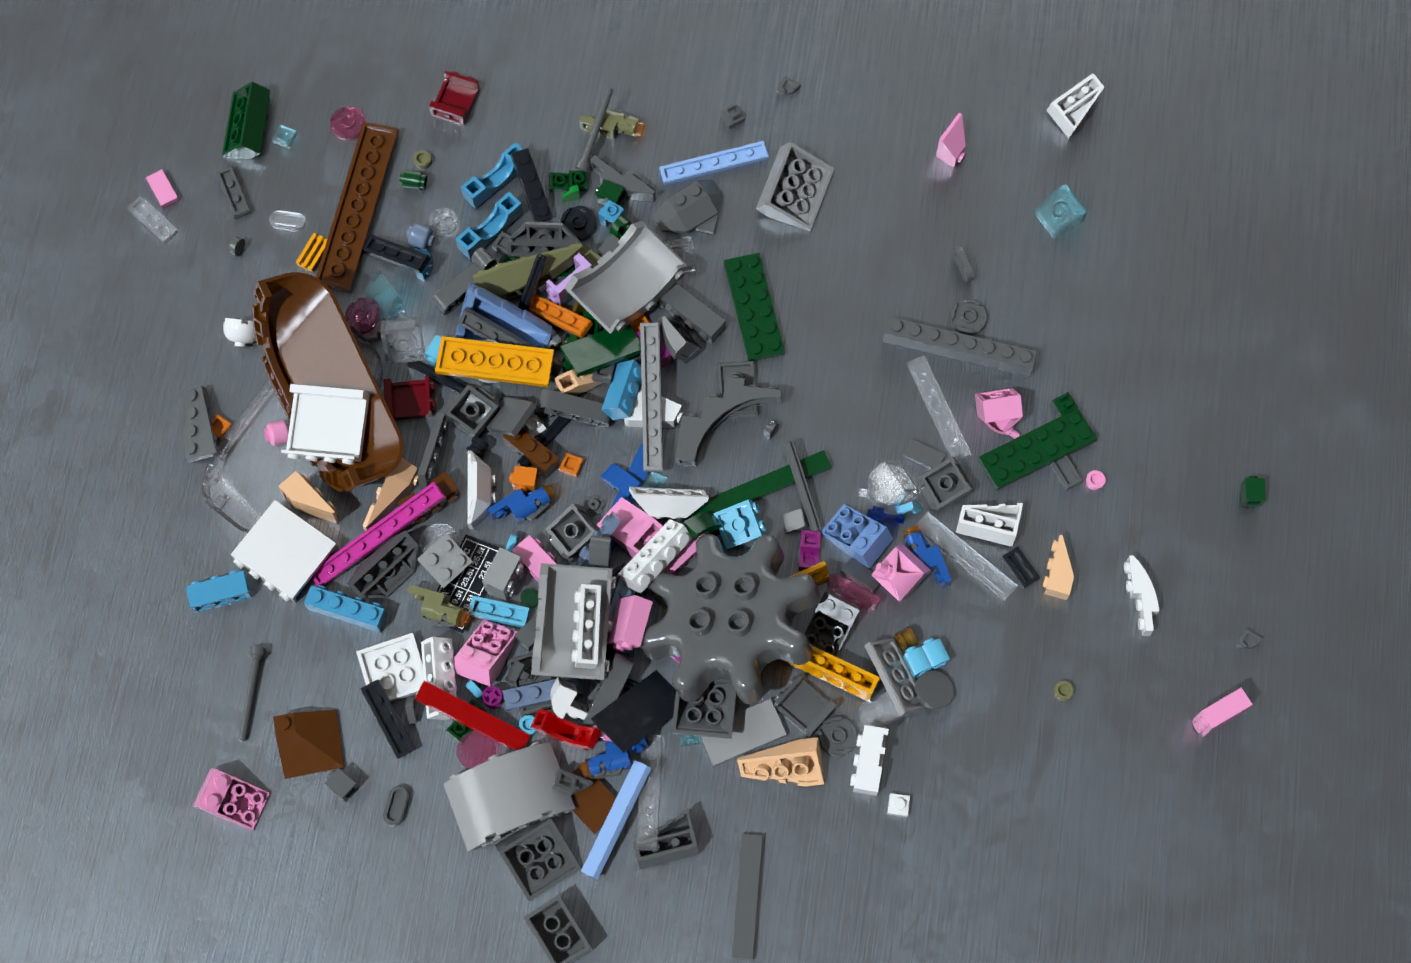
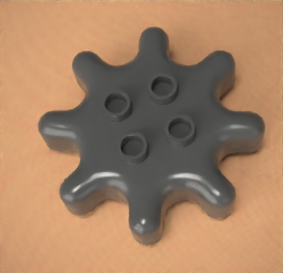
[640,534,821,704]

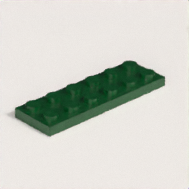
[723,253,785,361]
[978,408,1097,490]

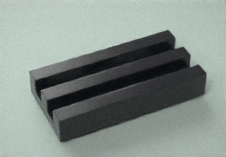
[1001,546,1040,590]

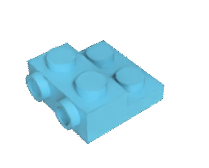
[713,500,767,550]

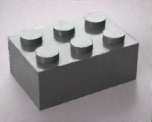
[524,895,593,963]

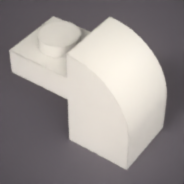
[550,677,588,720]

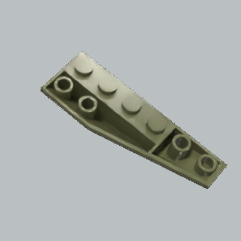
[472,243,586,301]

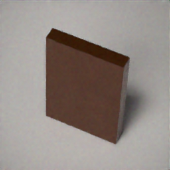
[571,763,616,835]

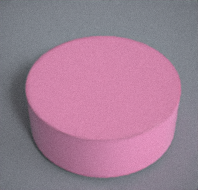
[1085,470,1106,490]

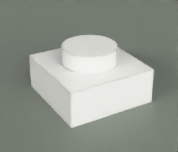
[887,793,910,817]

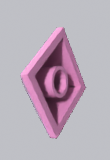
[936,113,966,167]

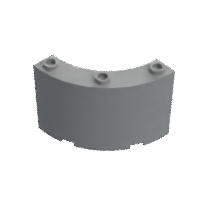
[565,221,688,334]
[531,563,616,680]
[443,741,575,852]

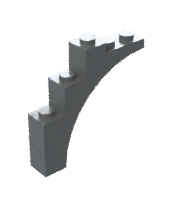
[675,375,782,467]

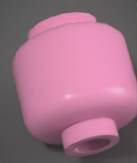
[264,420,290,447]

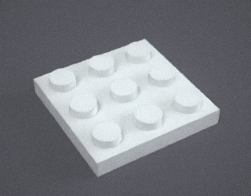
[356,633,424,702]

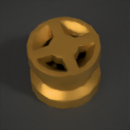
[894,627,918,651]

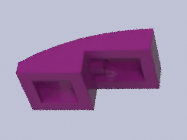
[799,530,821,571]

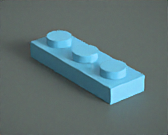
[468,596,530,628]

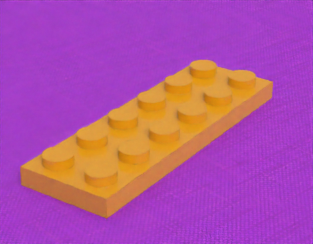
[435,336,554,387]

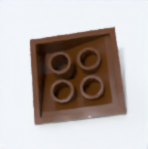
[273,710,345,780]

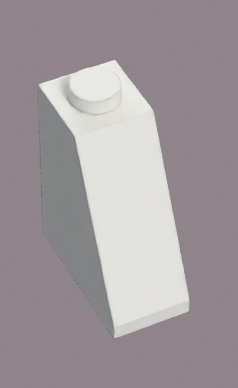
[624,387,684,428]

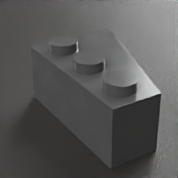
[633,809,699,869]

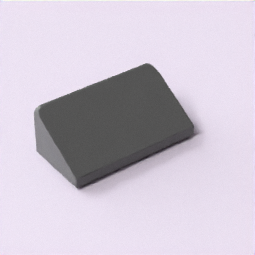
[841,558,880,595]

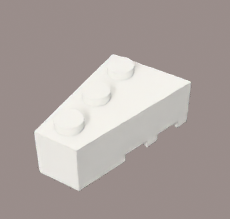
[1046,73,1104,138]
[955,503,1023,547]
[850,725,889,796]

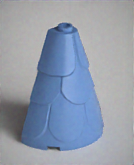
[455,283,555,348]

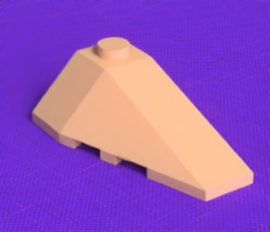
[363,458,419,531]
[737,737,824,786]

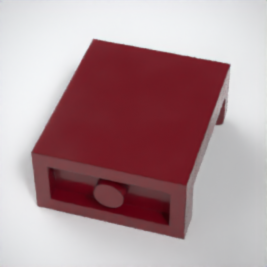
[429,71,480,125]
[383,376,436,420]

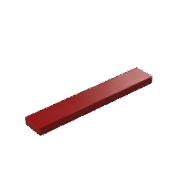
[414,681,530,751]

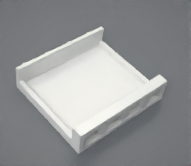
[281,384,370,465]
[231,500,339,603]

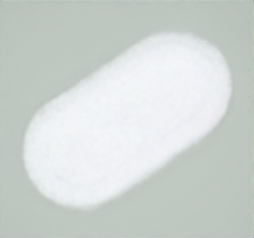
[269,210,306,232]

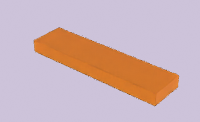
[528,294,593,338]

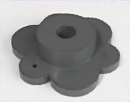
[583,495,605,517]

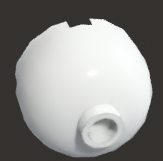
[223,318,256,347]

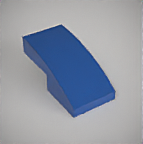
[600,463,641,499]

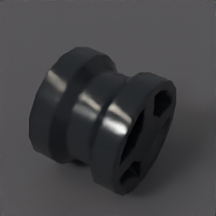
[466,437,489,460]

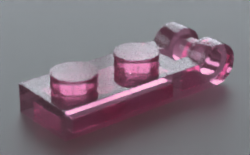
[828,574,880,610]

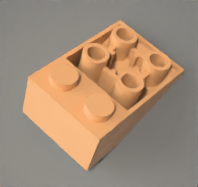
[278,471,339,524]

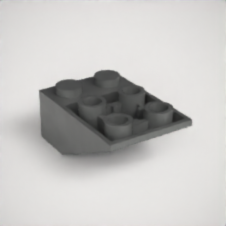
[804,589,863,657]

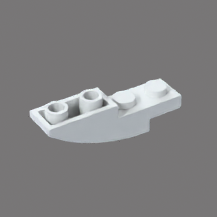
[1124,555,1159,636]

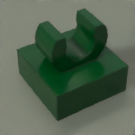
[1051,392,1078,416]

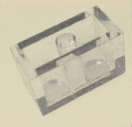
[857,692,904,728]

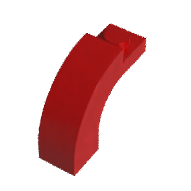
[530,709,601,751]

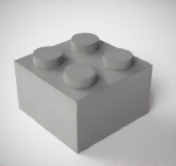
[417,533,473,589]
[482,548,525,601]

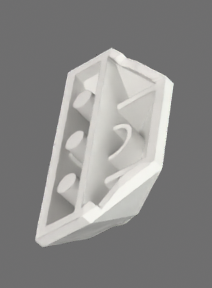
[467,451,496,530]
[629,487,709,520]

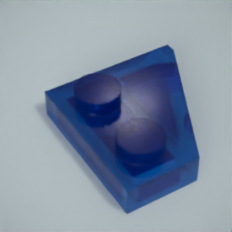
[867,505,905,524]

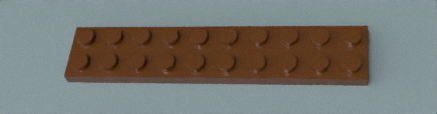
[316,122,399,293]

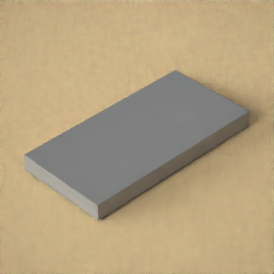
[864,638,927,716]
[700,699,787,767]

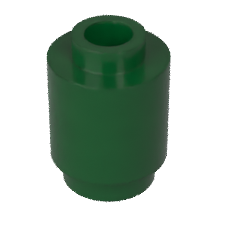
[399,169,427,190]

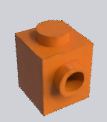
[509,466,539,493]

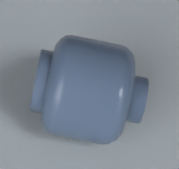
[406,223,435,249]

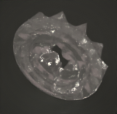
[428,208,458,236]

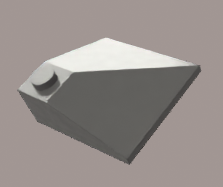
[671,679,736,739]
[495,817,581,901]

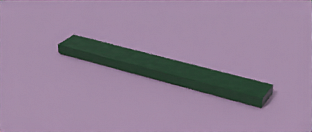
[687,450,832,519]

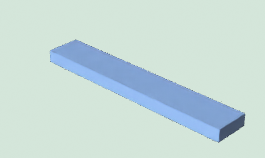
[659,141,769,185]
[581,760,651,880]

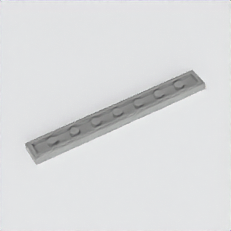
[640,323,663,472]

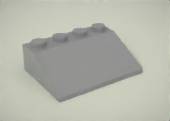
[756,142,835,231]

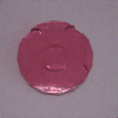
[330,106,366,141]
[345,298,380,335]
[456,731,496,770]

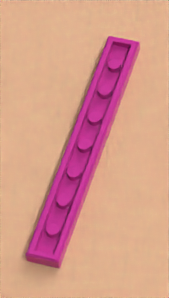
[311,482,446,586]

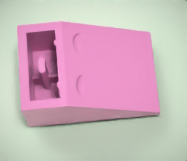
[596,497,663,557]
[454,620,518,686]
[193,769,270,830]

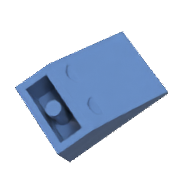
[821,504,893,568]

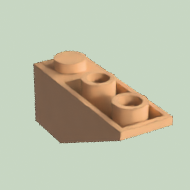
[554,370,613,396]
[1042,535,1074,600]

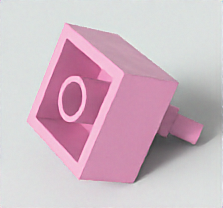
[975,388,1023,439]
[872,544,931,602]

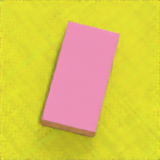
[146,169,179,208]

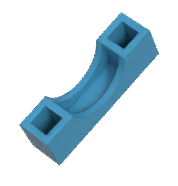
[461,143,523,208]
[455,192,524,260]

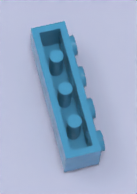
[304,585,388,633]

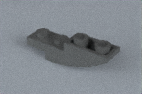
[590,155,656,202]

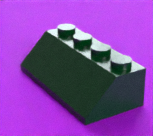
[222,81,270,159]

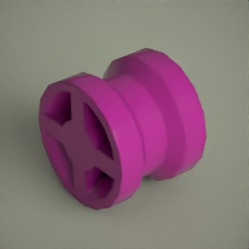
[482,686,504,709]

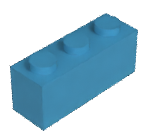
[601,360,642,420]
[186,570,252,613]

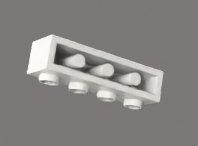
[618,519,693,593]
[571,584,601,669]
[421,637,457,720]

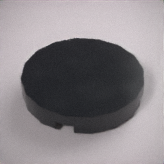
[560,205,597,241]

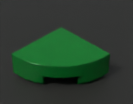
[561,185,580,203]

